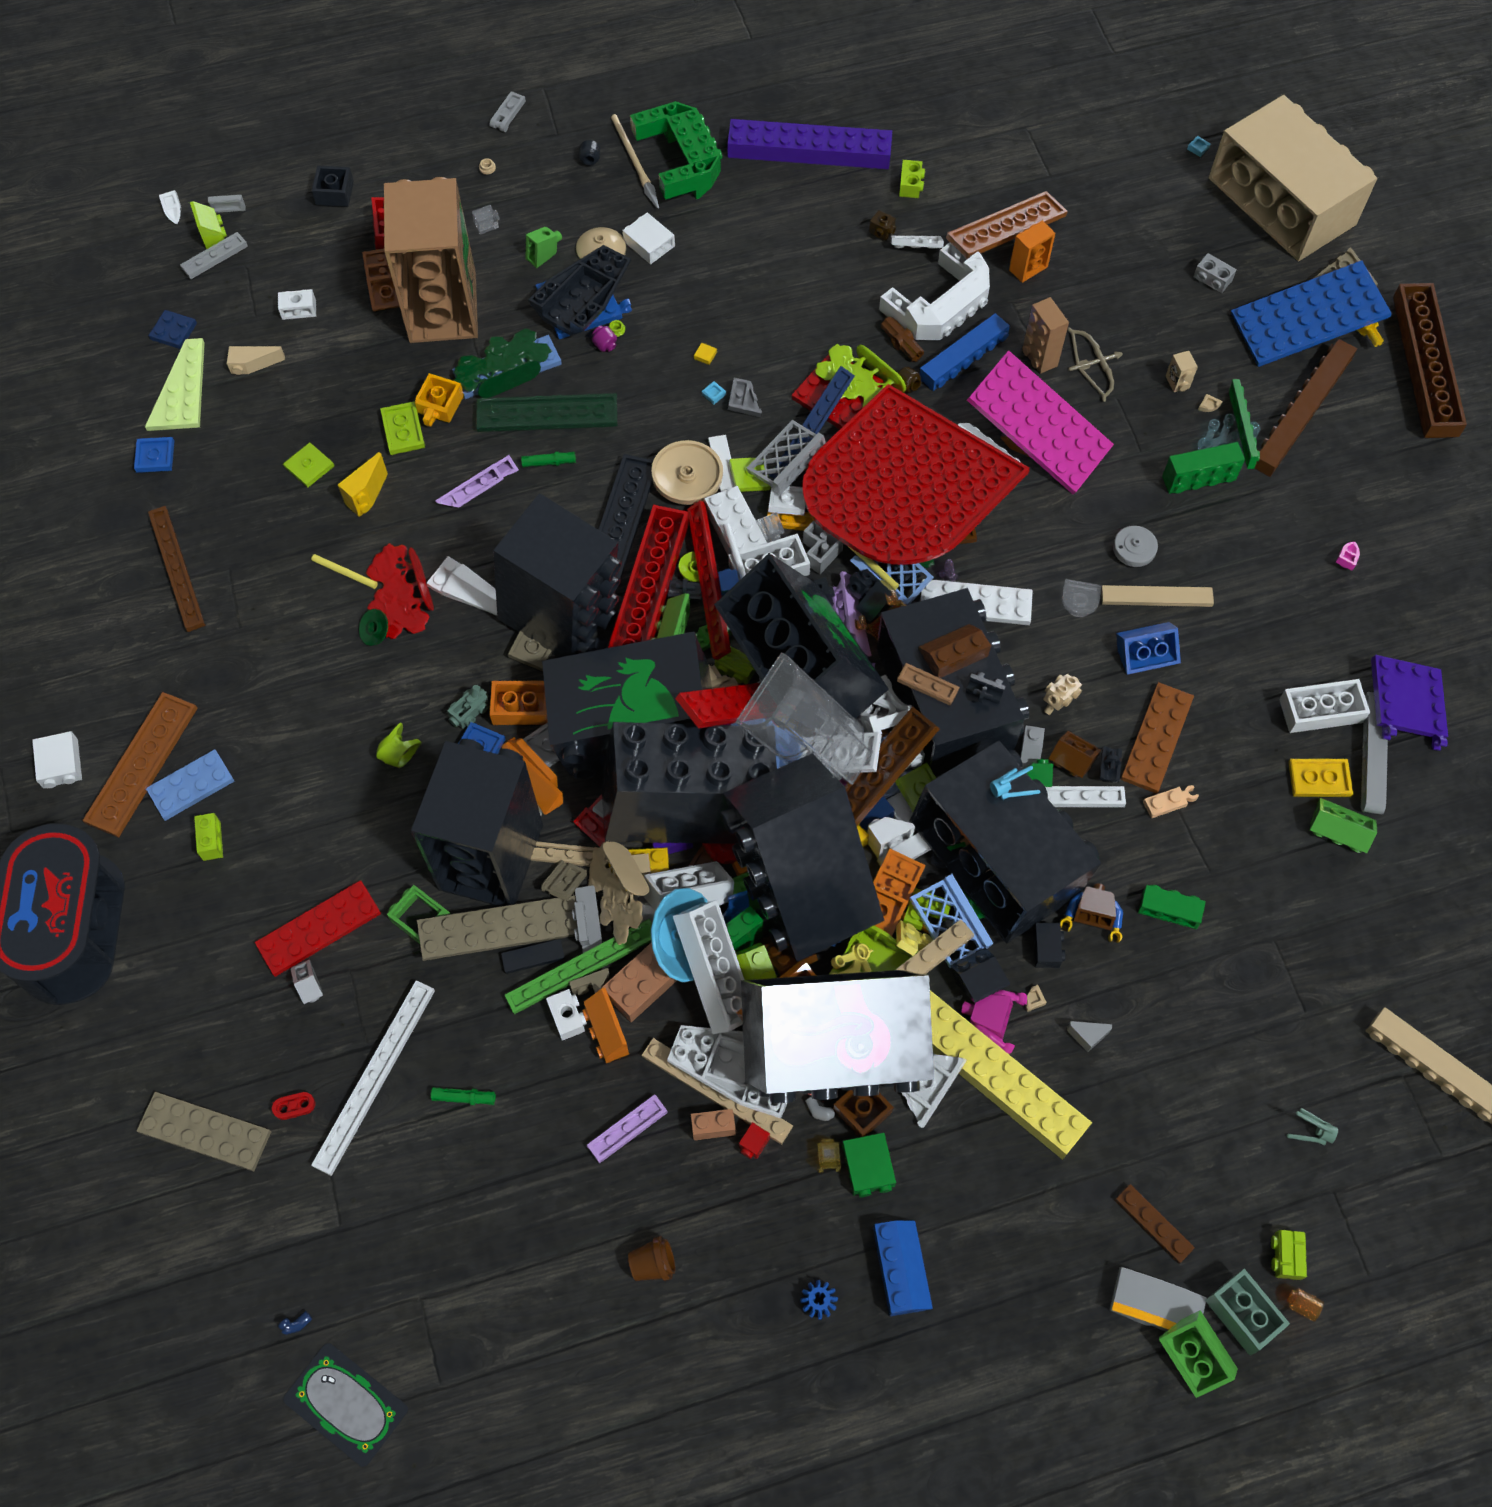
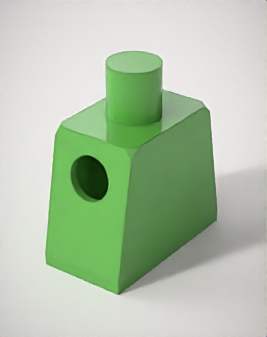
[526,227,562,268]

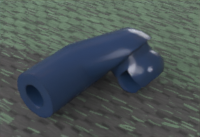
[278,1311,313,1335]

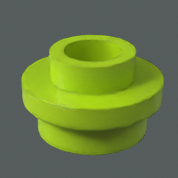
[608,320,625,337]

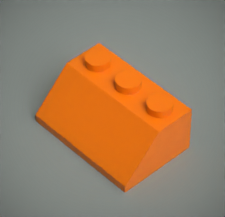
[582,987,629,1063]

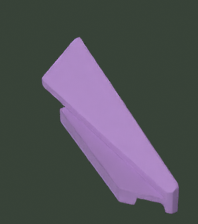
[436,455,518,508]
[832,571,871,657]

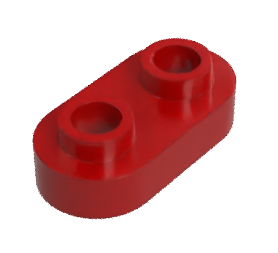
[272,1092,316,1120]

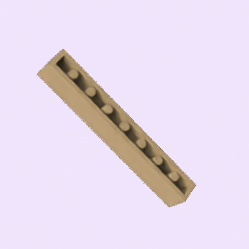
[1366,1007,1492,1124]

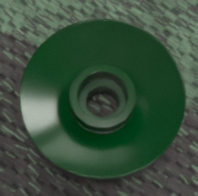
[359,609,388,646]

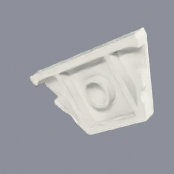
[902,1054,967,1128]

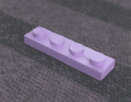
[587,1095,668,1163]

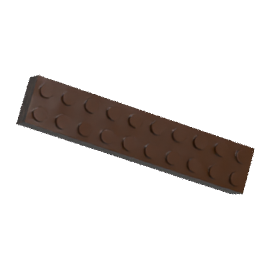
[1393,283,1467,438]

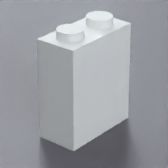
[623,213,675,264]
[33,731,82,788]

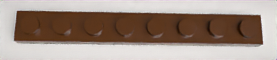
[148,506,206,632]

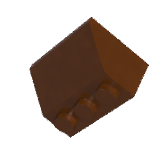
[918,624,991,678]

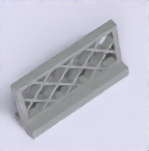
[747,420,825,495]

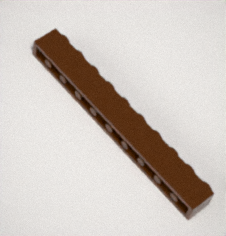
[1254,339,1358,477]

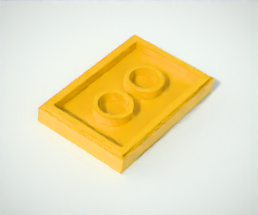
[1288,759,1353,797]

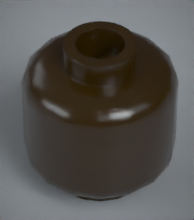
[897,367,921,393]

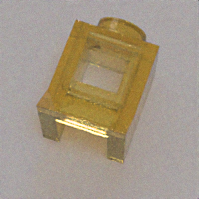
[817,1139,841,1173]

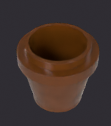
[628,1236,676,1281]

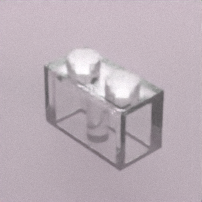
[756,512,785,543]

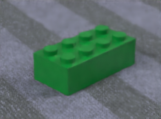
[1162,442,1245,494]

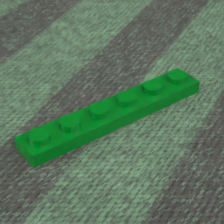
[1229,379,1260,469]

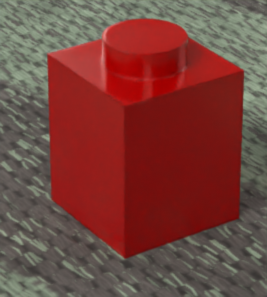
[739,1122,770,1159]

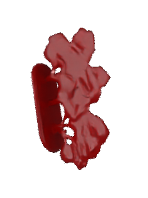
[366,543,434,639]

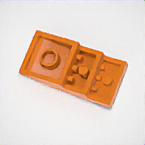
[873,849,926,937]

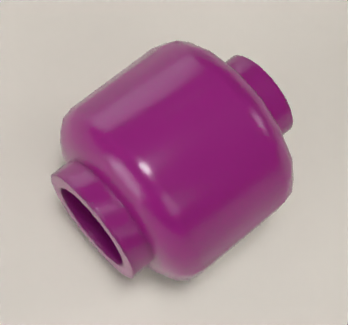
[592,326,617,352]

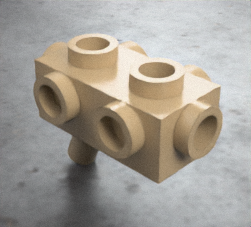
[1043,674,1082,715]

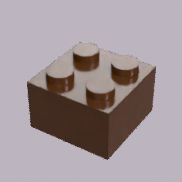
[833,1090,894,1138]

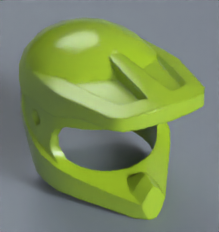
[376,723,421,768]

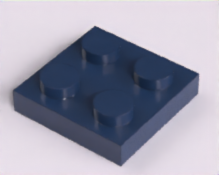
[149,310,197,349]

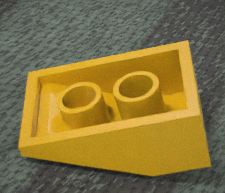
[338,452,388,517]

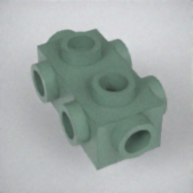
[447,685,490,729]

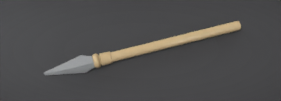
[611,114,659,208]

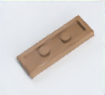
[897,663,960,706]

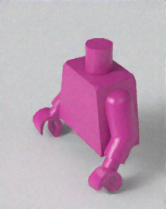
[962,990,1027,1054]

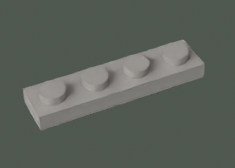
[180,232,248,279]

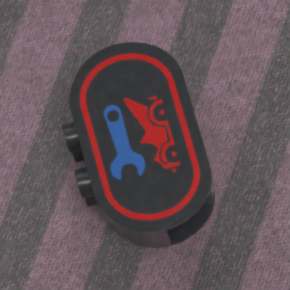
[0,824,125,1005]

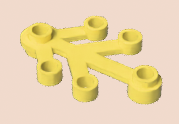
[831,943,872,974]

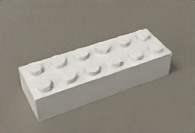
[673,900,744,1034]

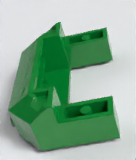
[630,101,722,200]

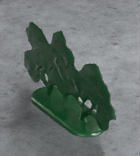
[454,328,552,398]

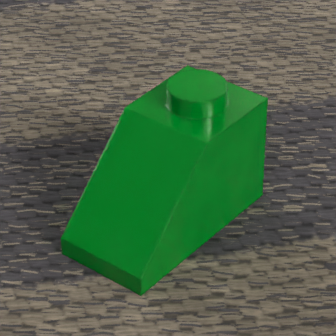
[1026,759,1053,787]

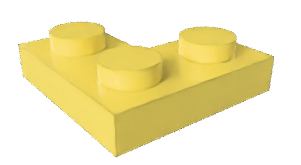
[896,920,933,956]

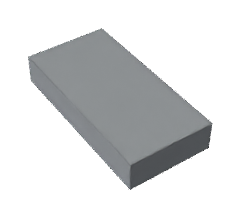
[208,195,246,213]

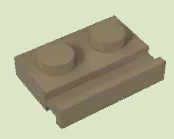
[542,860,587,901]

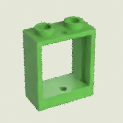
[387,885,451,944]

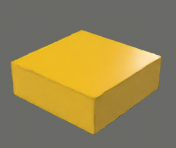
[694,343,717,365]

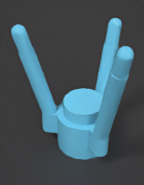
[990,766,1040,800]

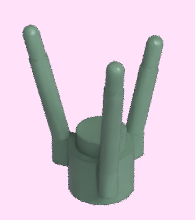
[1287,1108,1338,1145]

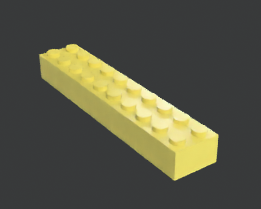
[930,990,1092,1160]

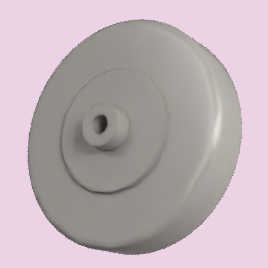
[1113,526,1158,567]

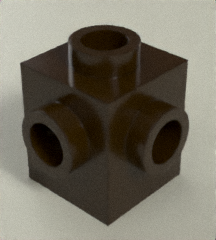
[869,210,896,240]

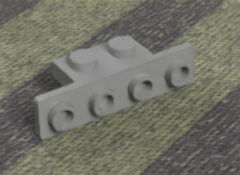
[572,885,602,953]

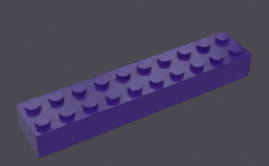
[728,119,892,169]

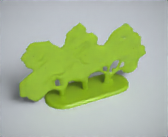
[816,344,906,407]

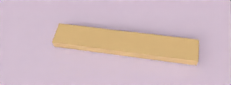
[1101,585,1214,607]
[531,842,609,868]

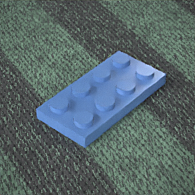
[146,750,234,821]

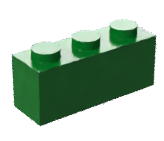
[1138,885,1206,930]

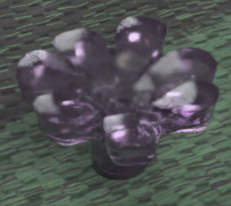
[939,559,958,582]

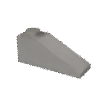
[1020,725,1045,769]

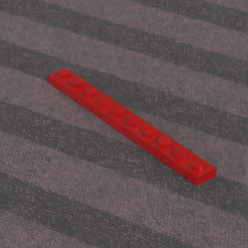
[687,500,731,660]

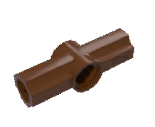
[881,316,924,362]

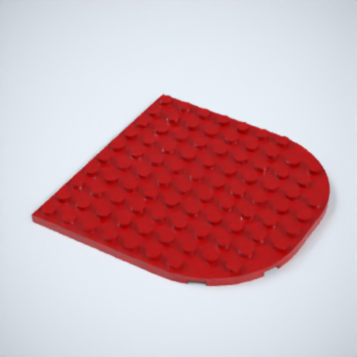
[803,384,1030,565]

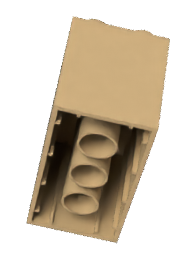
[1209,95,1377,262]

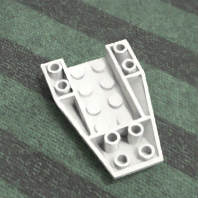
[667,1025,787,1118]

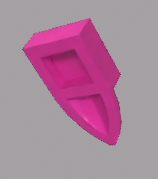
[1336,542,1360,571]

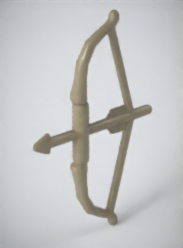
[1067,327,1123,402]

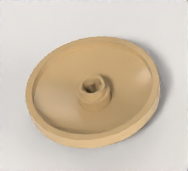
[652,440,723,505]

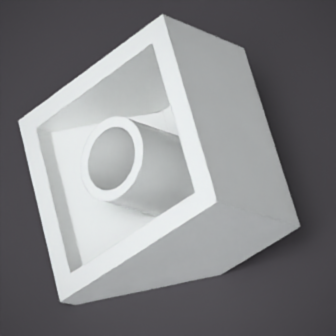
[867,817,915,859]

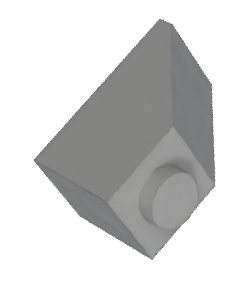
[291,959,323,1004]

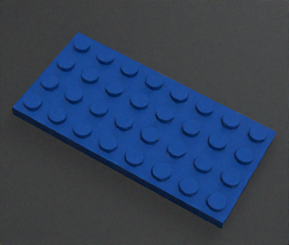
[1231,260,1391,367]

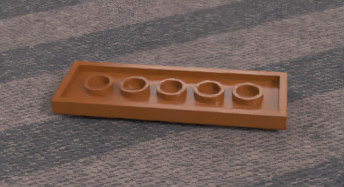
[1121,682,1194,794]

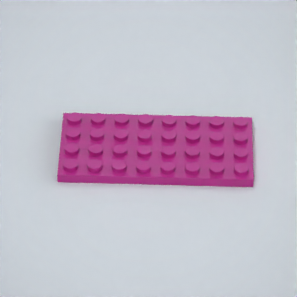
[967,351,1114,494]

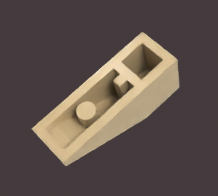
[227,346,285,375]

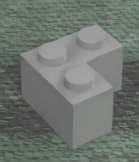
[803,521,843,574]

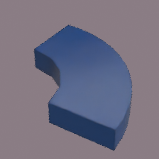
[723,891,749,924]

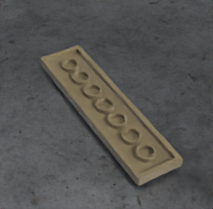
[417,895,578,961]

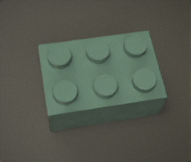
[1205,1269,1290,1355]

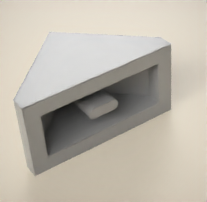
[1067,1021,1112,1052]

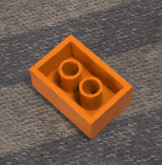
[1009,220,1056,283]
[490,681,548,725]

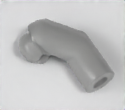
[806,1097,835,1121]

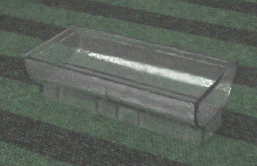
[735,652,874,785]

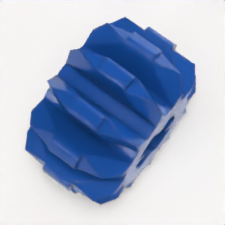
[800,1280,838,1320]

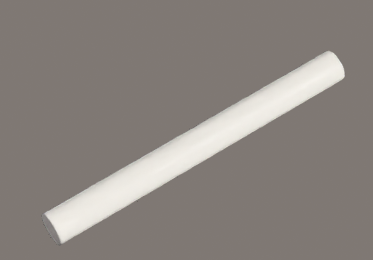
[723,523,746,580]

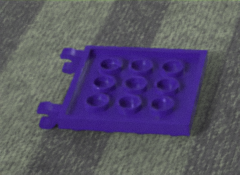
[1371,655,1448,751]

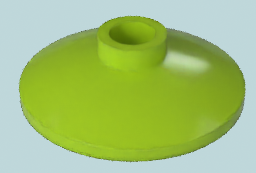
[679,552,700,582]

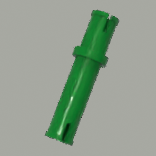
[521,451,576,468]
[431,1087,496,1106]

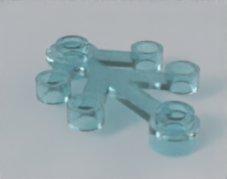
[1197,414,1260,452]

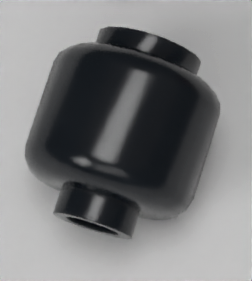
[579,140,600,165]

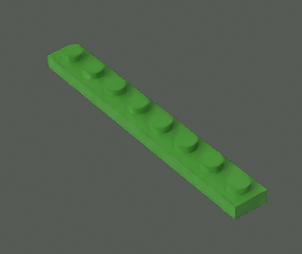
[505,919,652,1014]

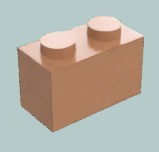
[691,1109,736,1140]

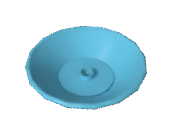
[651,888,708,982]

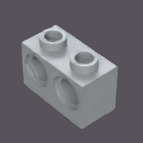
[1193,253,1237,293]

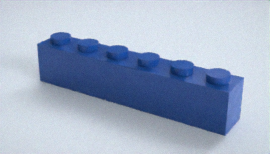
[919,313,1010,391]

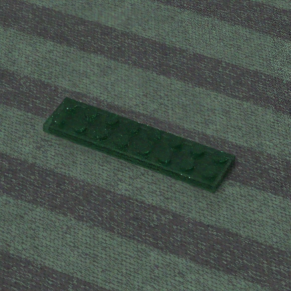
[477,393,618,432]

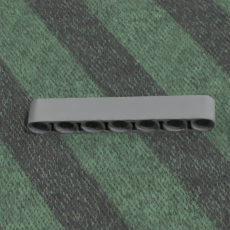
[1361,692,1388,815]

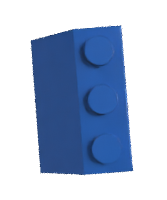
[1116,622,1181,675]

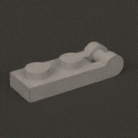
[490,92,526,132]

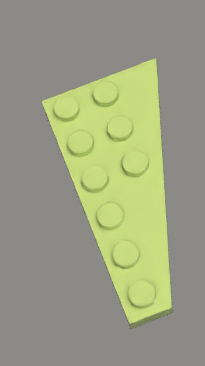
[145,338,204,431]

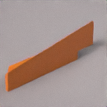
[502,737,563,815]

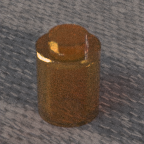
[1287,1288,1324,1321]

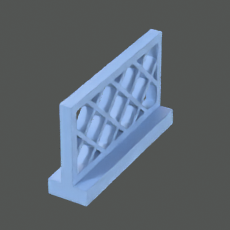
[851,555,934,607]
[909,874,993,968]

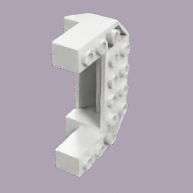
[879,243,990,340]

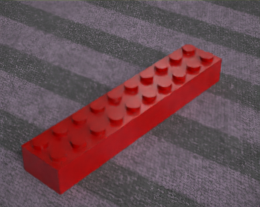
[608,505,689,648]

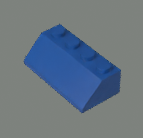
[873,1221,933,1316]

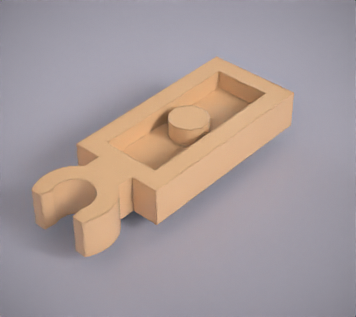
[1143,785,1199,819]

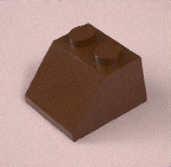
[1049,731,1101,778]

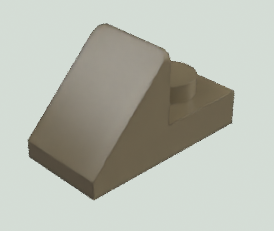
[569,968,610,995]

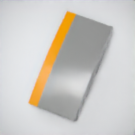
[1110,1267,1207,1332]

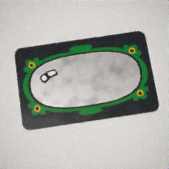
[283,1343,408,1467]

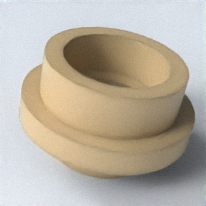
[479,159,496,174]

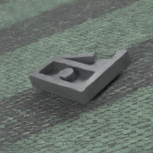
[727,377,762,417]

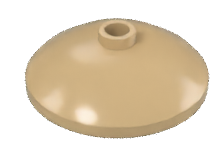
[576,227,626,259]

